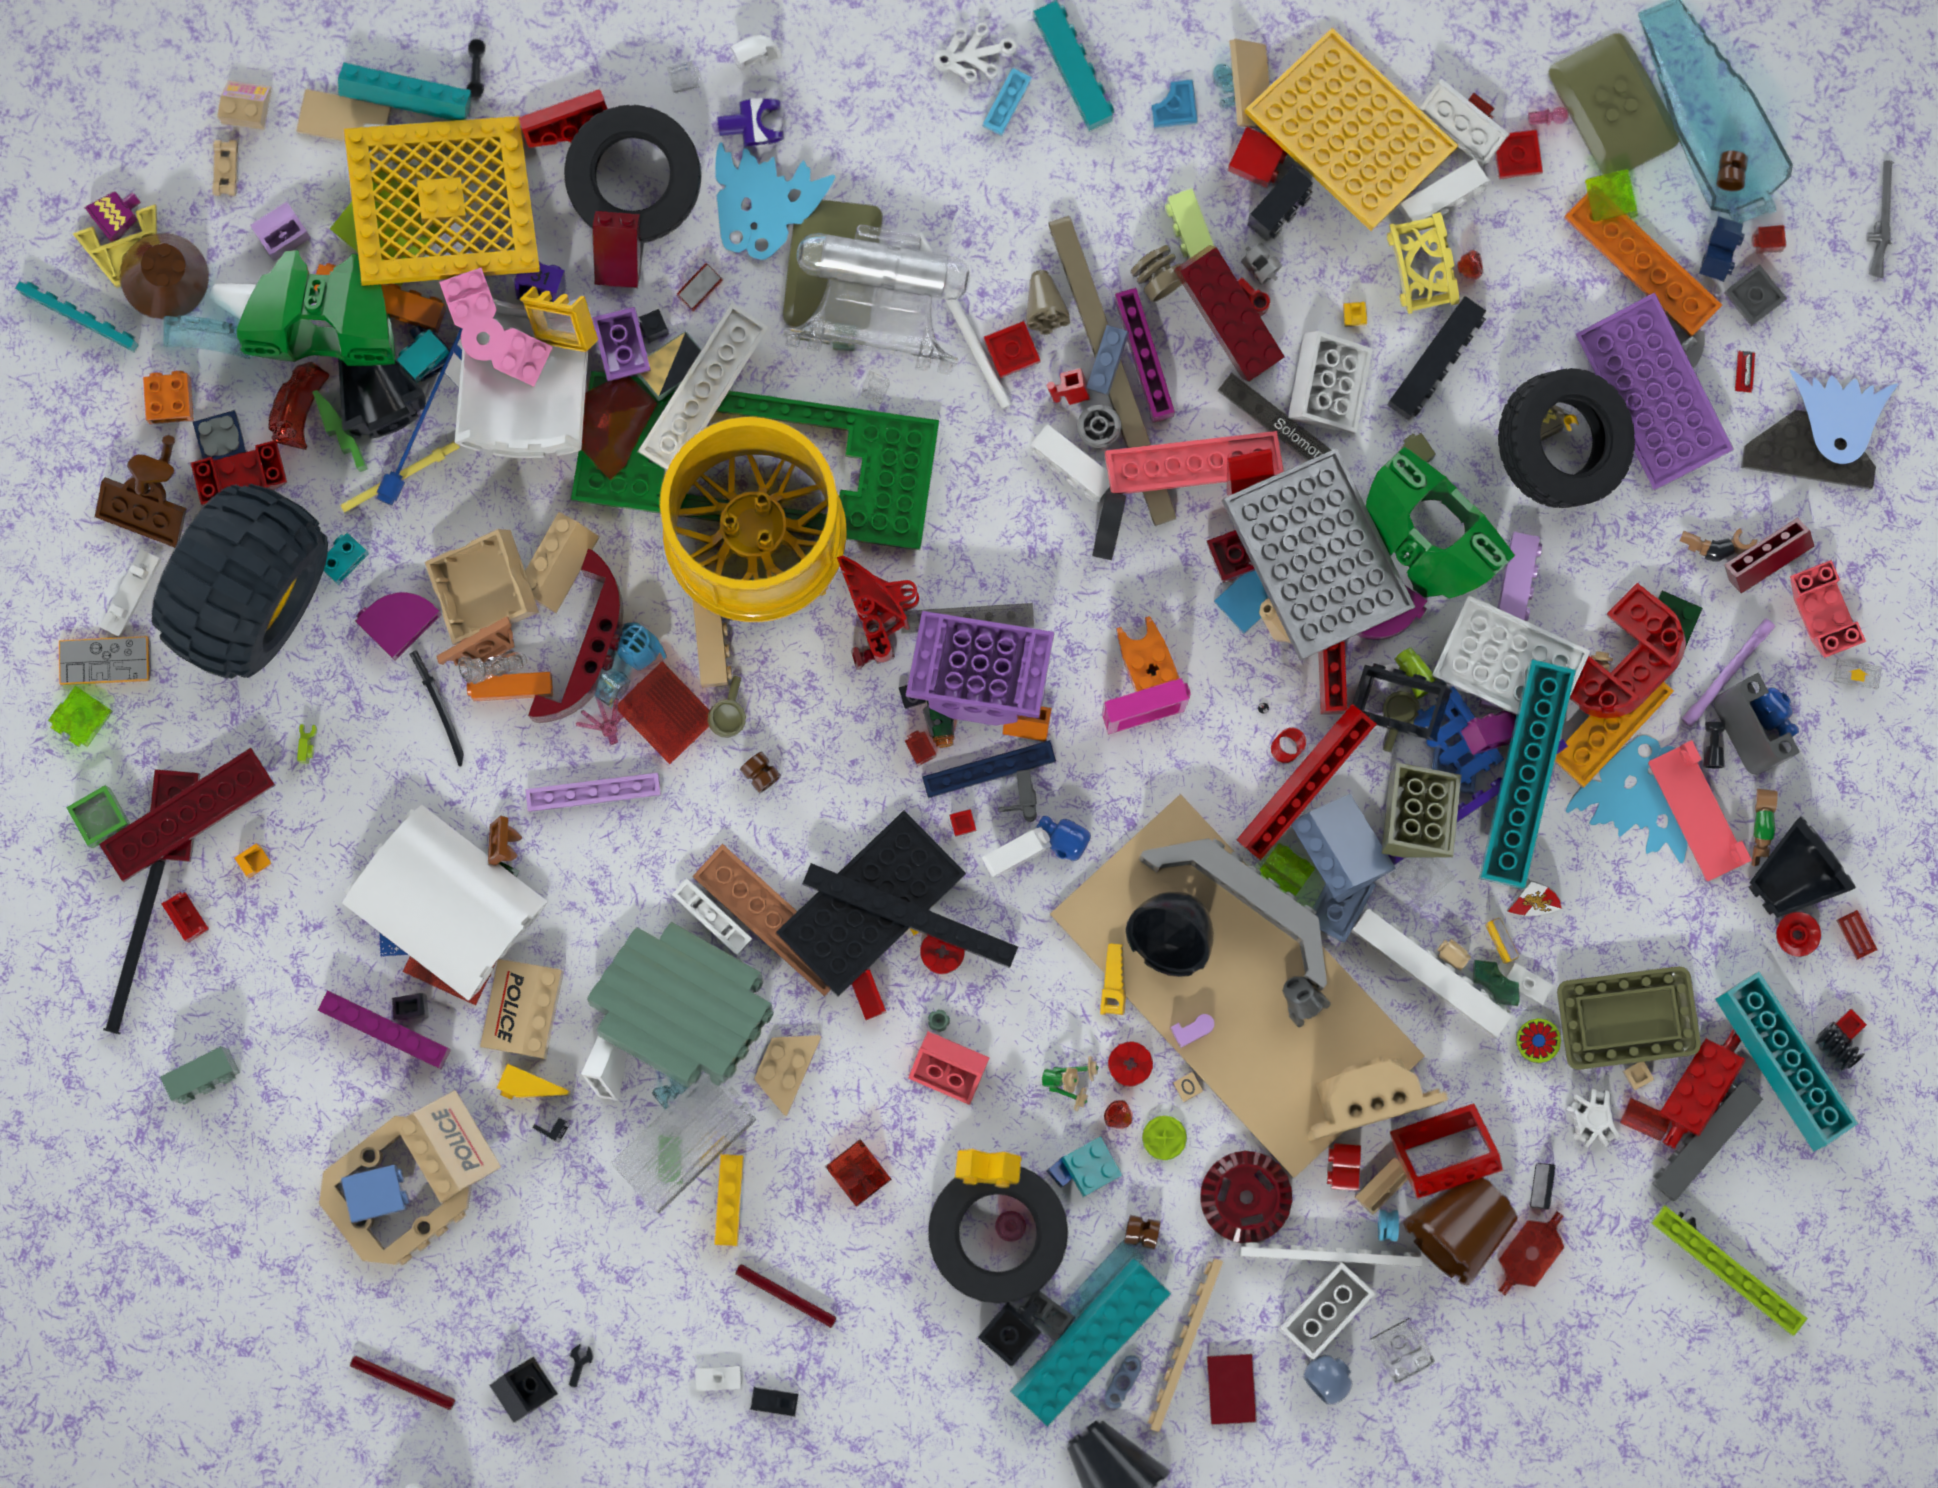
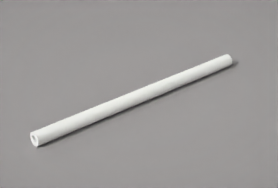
[913,232,1012,410]

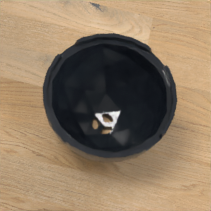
[1125,892,1214,977]

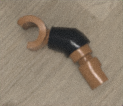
[1680,528,1758,562]

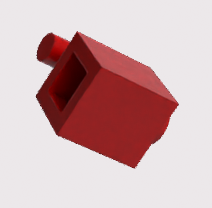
[1046,368,1090,405]

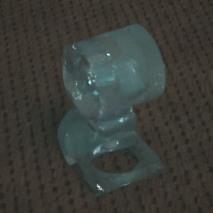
[1212,64,1236,109]
[652,1078,697,1113]

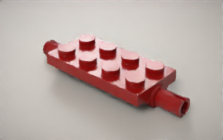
[1660,1029,1746,1150]

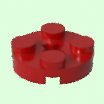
[920,935,965,975]
[1108,1041,1153,1087]

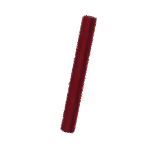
[735,1264,837,1328]
[350,1356,455,1410]

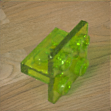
[1260,843,1315,896]

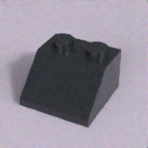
[489,1356,558,1423]

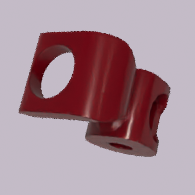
[851,640,895,670]

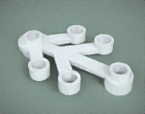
[933,23,1017,83]

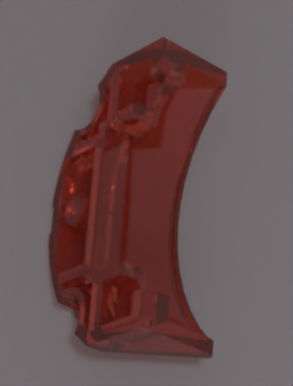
[268,361,330,450]

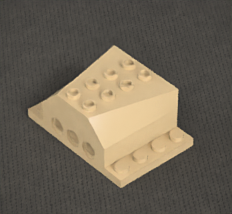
[1307,1057,1448,1142]

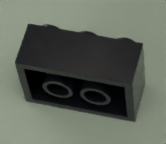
[1247,166,1313,242]

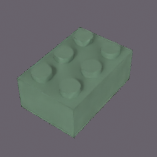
[160,1046,240,1105]

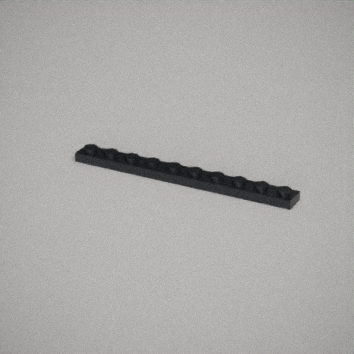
[802,863,1018,968]

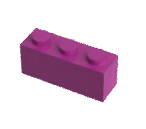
[1461,710,1517,755]

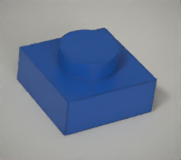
[1046,1155,1072,1188]

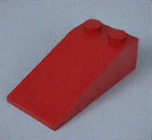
[1226,448,1274,496]

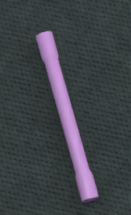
[1681,618,1775,727]

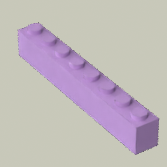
[1479,532,1542,711]

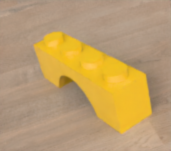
[714,1154,744,1246]

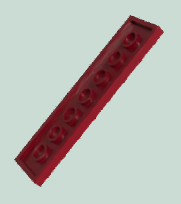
[99,747,276,882]

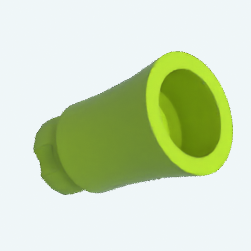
[1394,647,1438,699]

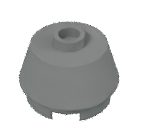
[1077,405,1121,448]

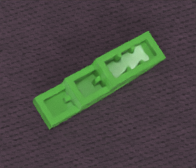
[313,390,368,472]

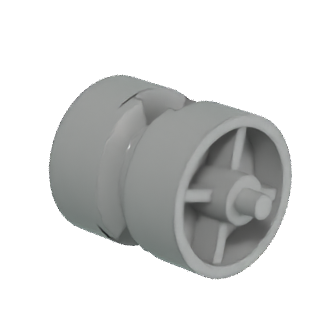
[1241,243,1283,285]

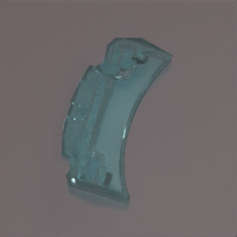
[163,315,251,359]

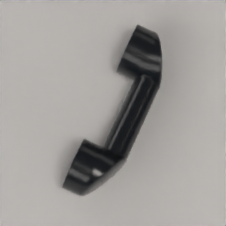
[466,39,486,100]

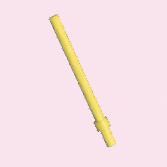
[340,441,460,513]

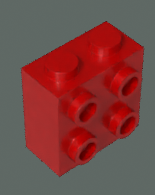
[1228,127,1288,188]

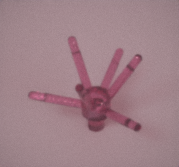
[576,694,632,745]

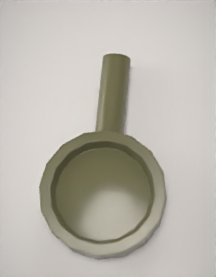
[708,676,746,738]
[1382,691,1420,753]

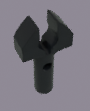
[569,1344,594,1388]

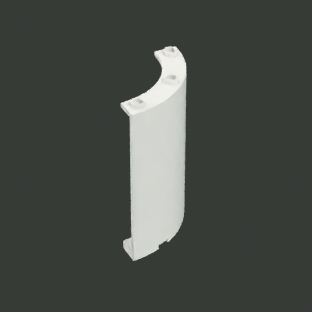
[455,299,591,458]
[342,805,548,1001]

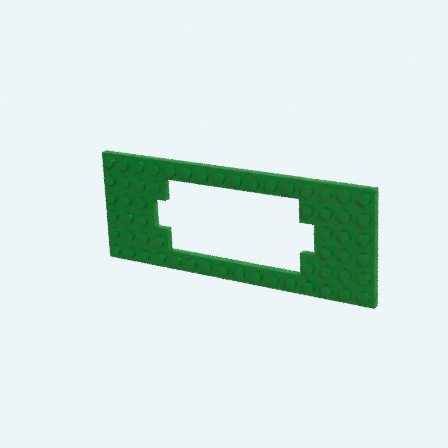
[571,371,939,551]

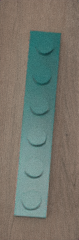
[15,281,139,353]

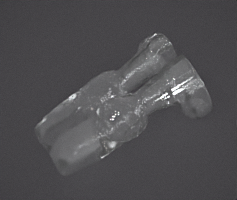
[458,651,528,684]

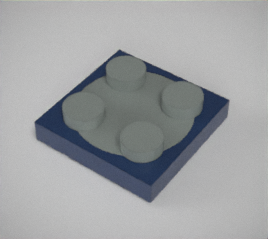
[192,410,247,460]

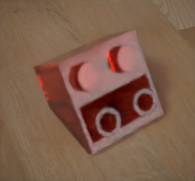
[825,1139,892,1207]

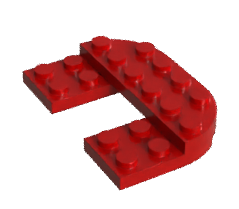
[1569,583,1686,718]

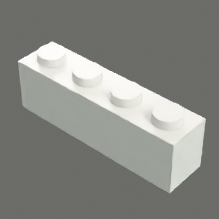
[1399,159,1489,222]
[1031,424,1110,502]

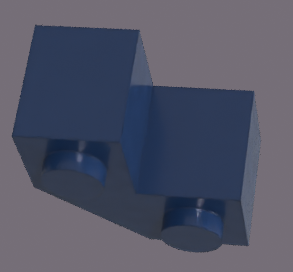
[1699,216,1745,282]

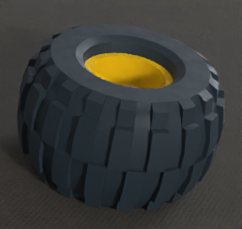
[151,484,328,679]

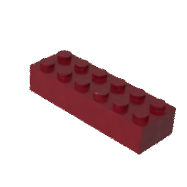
[1174,245,1285,382]

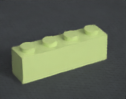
[1165,188,1214,259]

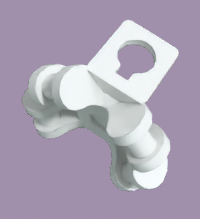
[1566,1088,1620,1148]

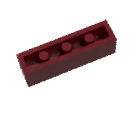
[1724,517,1815,594]

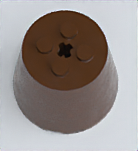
[1403,1177,1518,1286]

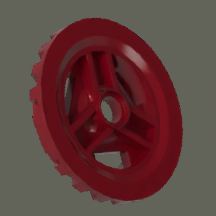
[1200,1151,1293,1244]

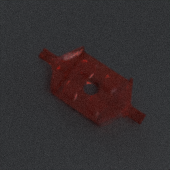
[1498,1211,1565,1296]

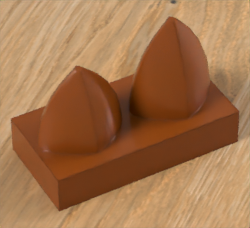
[488,816,522,866]

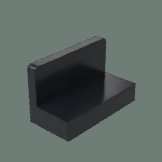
[532,1118,571,1143]

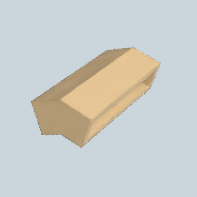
[1354,1157,1408,1215]

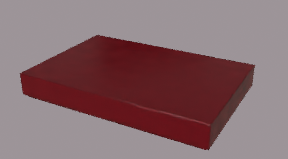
[1207,1354,1256,1425]

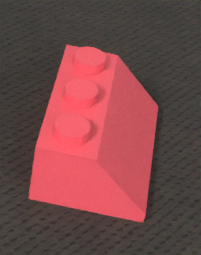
[908,1031,990,1105]

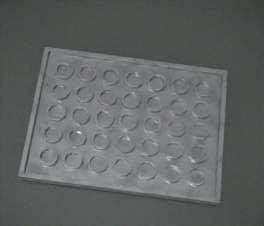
[1221,448,1415,661]

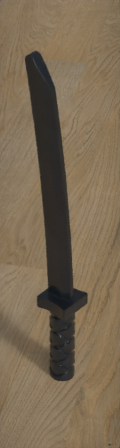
[409,650,464,767]

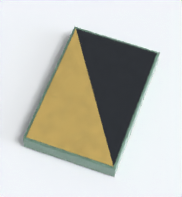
[637,331,701,401]

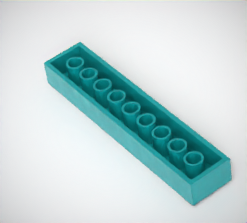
[1478,659,1576,889]

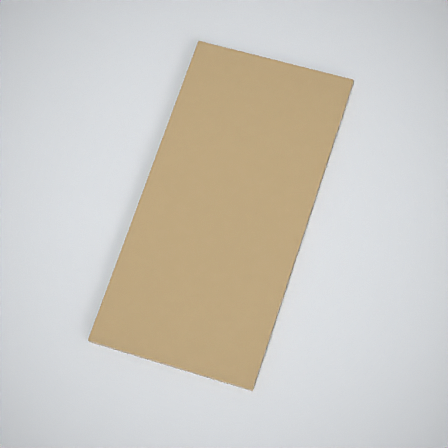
[1050,794,1425,1178]

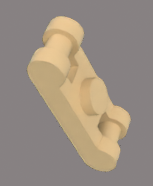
[213,140,238,196]

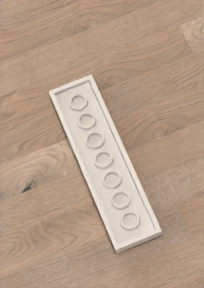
[637,303,769,470]

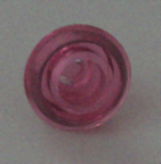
[995,1211,1026,1242]

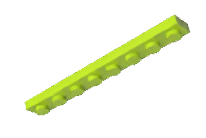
[1650,1205,1808,1336]

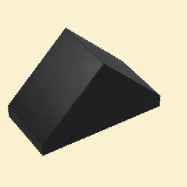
[392,993,429,1020]

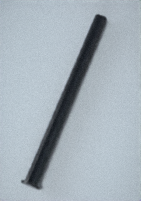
[103,860,165,1035]

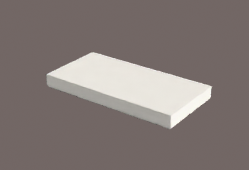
[1419,79,1509,168]

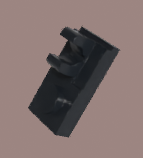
[750,1387,799,1417]

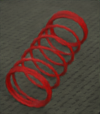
[1271,727,1306,763]

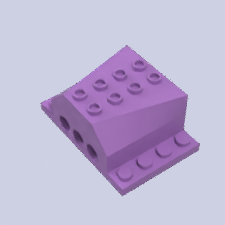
[906,611,1054,726]

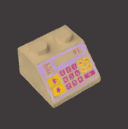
[217,81,272,130]

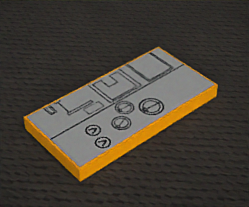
[59,636,150,685]

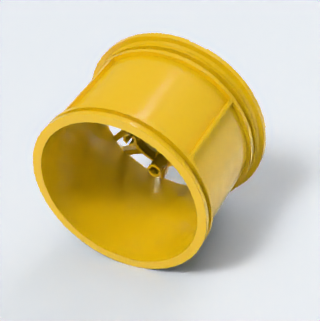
[660,417,847,622]

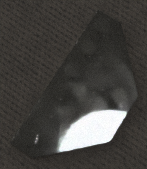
[1741,410,1876,490]

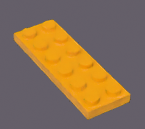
[1555,682,1674,788]

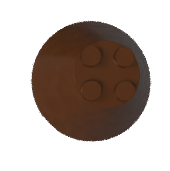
[120,233,209,320]

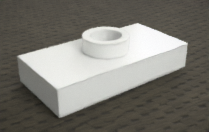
[1503,963,1554,1005]
[695,1366,742,1391]

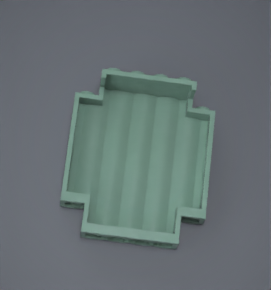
[587,922,774,1088]

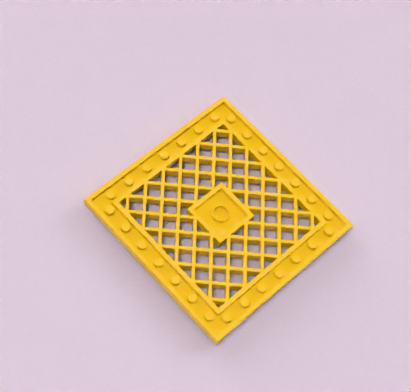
[344,116,540,286]

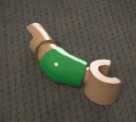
[1751,789,1778,866]

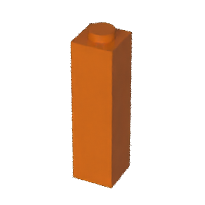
[467,672,553,701]

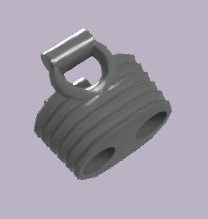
[1282,976,1331,1027]

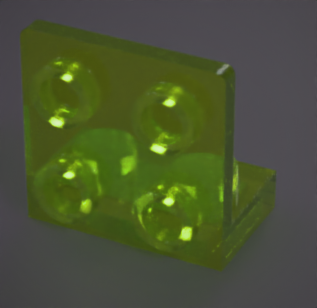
[1585,169,1639,222]

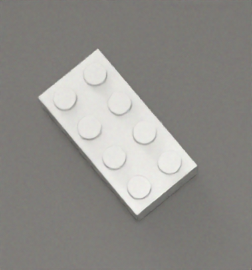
[1278,1262,1375,1360]

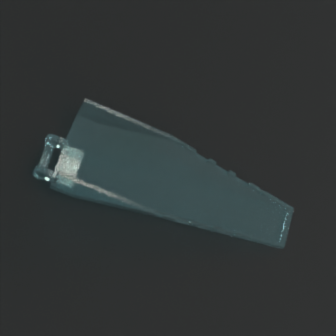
[1638,0,1793,224]

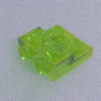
[48,686,113,748]

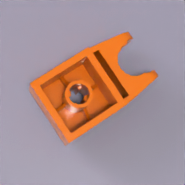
[1116,616,1180,692]

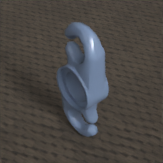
[1105,1355,1142,1409]

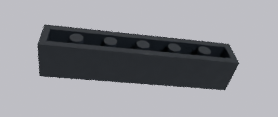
[1387,296,1486,420]

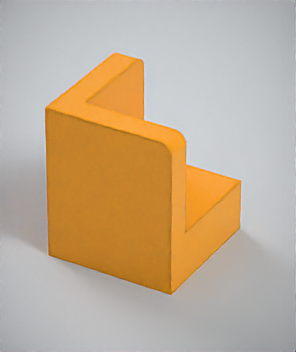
[234,843,271,878]

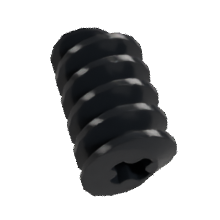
[1815,1021,1865,1071]

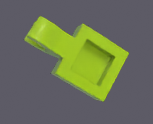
[297,724,317,764]

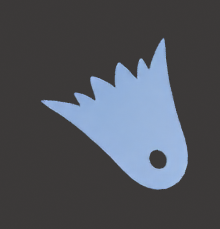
[1789,369,1898,464]

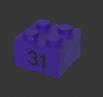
[514,261,566,302]

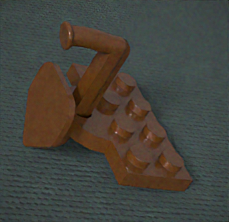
[94,435,187,548]

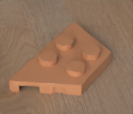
[436,616,515,667]

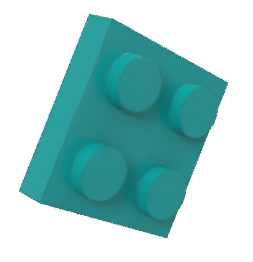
[1061,1136,1122,1197]

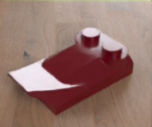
[1207,530,1255,583]

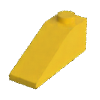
[497,1063,571,1100]

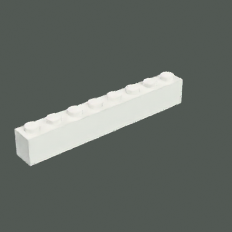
[1351,908,1513,1039]

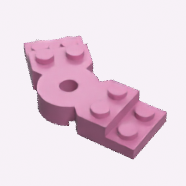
[439,268,553,387]

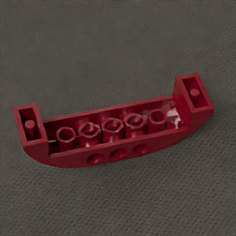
[528,549,624,723]

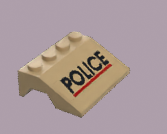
[480,959,564,1060]
[394,1090,501,1203]

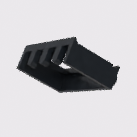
[1352,663,1453,742]

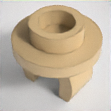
[1591,651,1613,672]

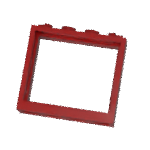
[1389,1103,1503,1199]

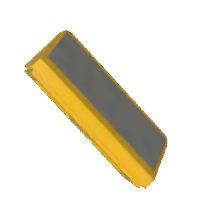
[1485,918,1519,964]

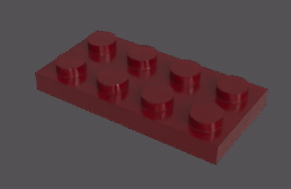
[150,769,200,862]

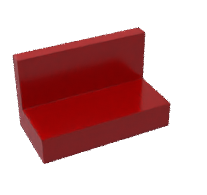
[852,969,887,1021]

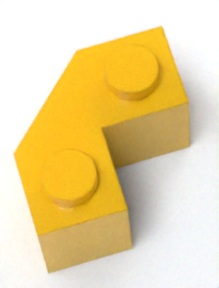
[955,1149,1021,1187]

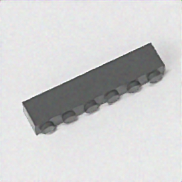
[1652,1081,1763,1201]

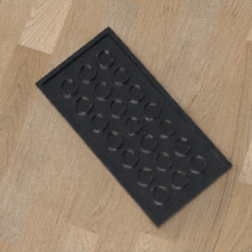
[776,810,966,997]

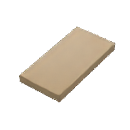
[1230,39,1270,129]
[296,89,391,141]

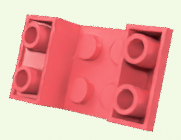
[1790,560,1866,658]

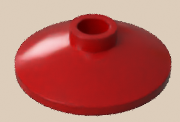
[1776,912,1821,957]

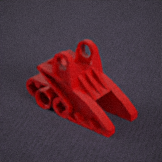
[837,555,920,662]

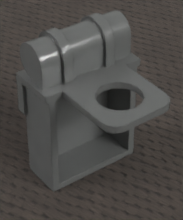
[998,770,1037,822]

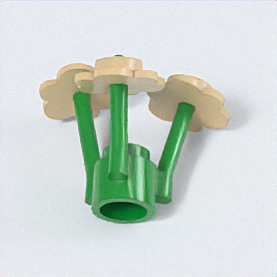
[1042,1056,1099,1111]

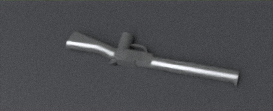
[1866,160,1894,278]

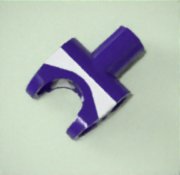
[717,98,784,147]

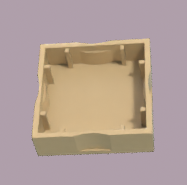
[425,529,539,645]

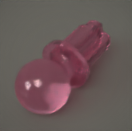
[1528,107,1569,126]

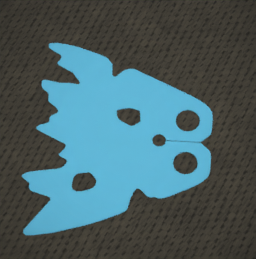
[715,142,835,260]
[1566,735,1687,863]

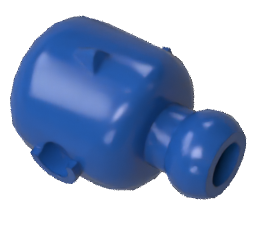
[1750,687,1799,742]
[1036,816,1091,861]

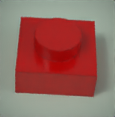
[949,809,977,837]
[1834,1008,1867,1040]

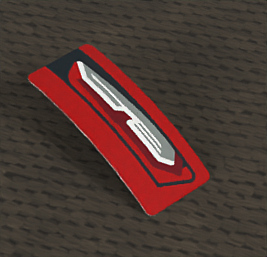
[1735,351,1755,393]

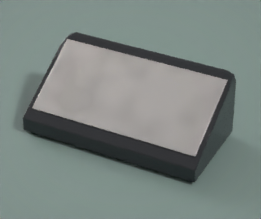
[1530,1163,1556,1210]

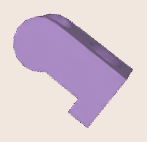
[1170,1014,1214,1048]

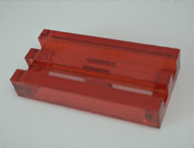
[1836,910,1878,960]

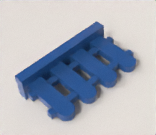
[1413,687,1504,785]

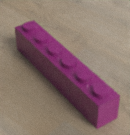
[1114,288,1175,423]
[317,990,451,1070]

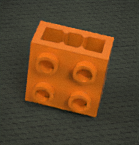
[143,371,194,424]

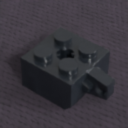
[977,1301,1042,1368]

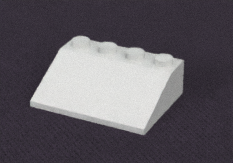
[1288,331,1372,434]

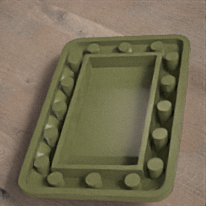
[1548,33,1680,179]
[783,200,882,334]
[1557,966,1701,1070]

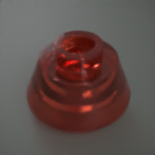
[1457,250,1483,279]
[1104,1100,1133,1129]

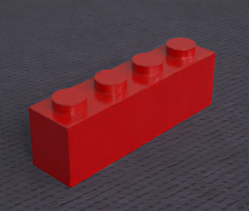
[518,89,608,148]

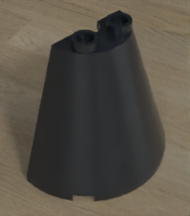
[338,358,426,439]
[1749,816,1856,918]
[1067,1420,1170,1488]

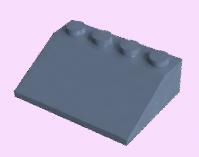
[1291,794,1396,903]

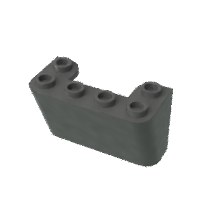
[1714,672,1800,775]

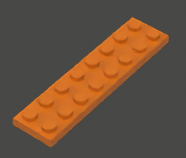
[1564,186,1722,337]

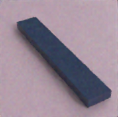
[922,740,1056,799]

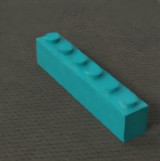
[1033,0,1115,131]
[338,62,471,121]

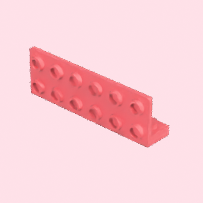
[1648,740,1752,881]

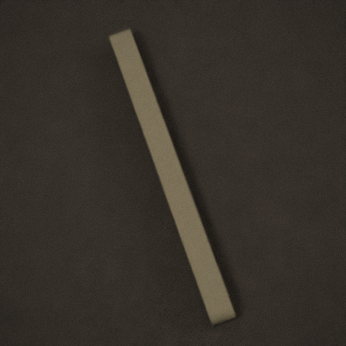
[1048,215,1176,526]

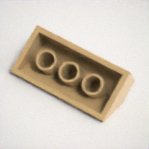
[525,512,599,613]

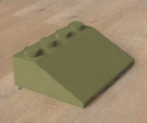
[1381,762,1461,858]

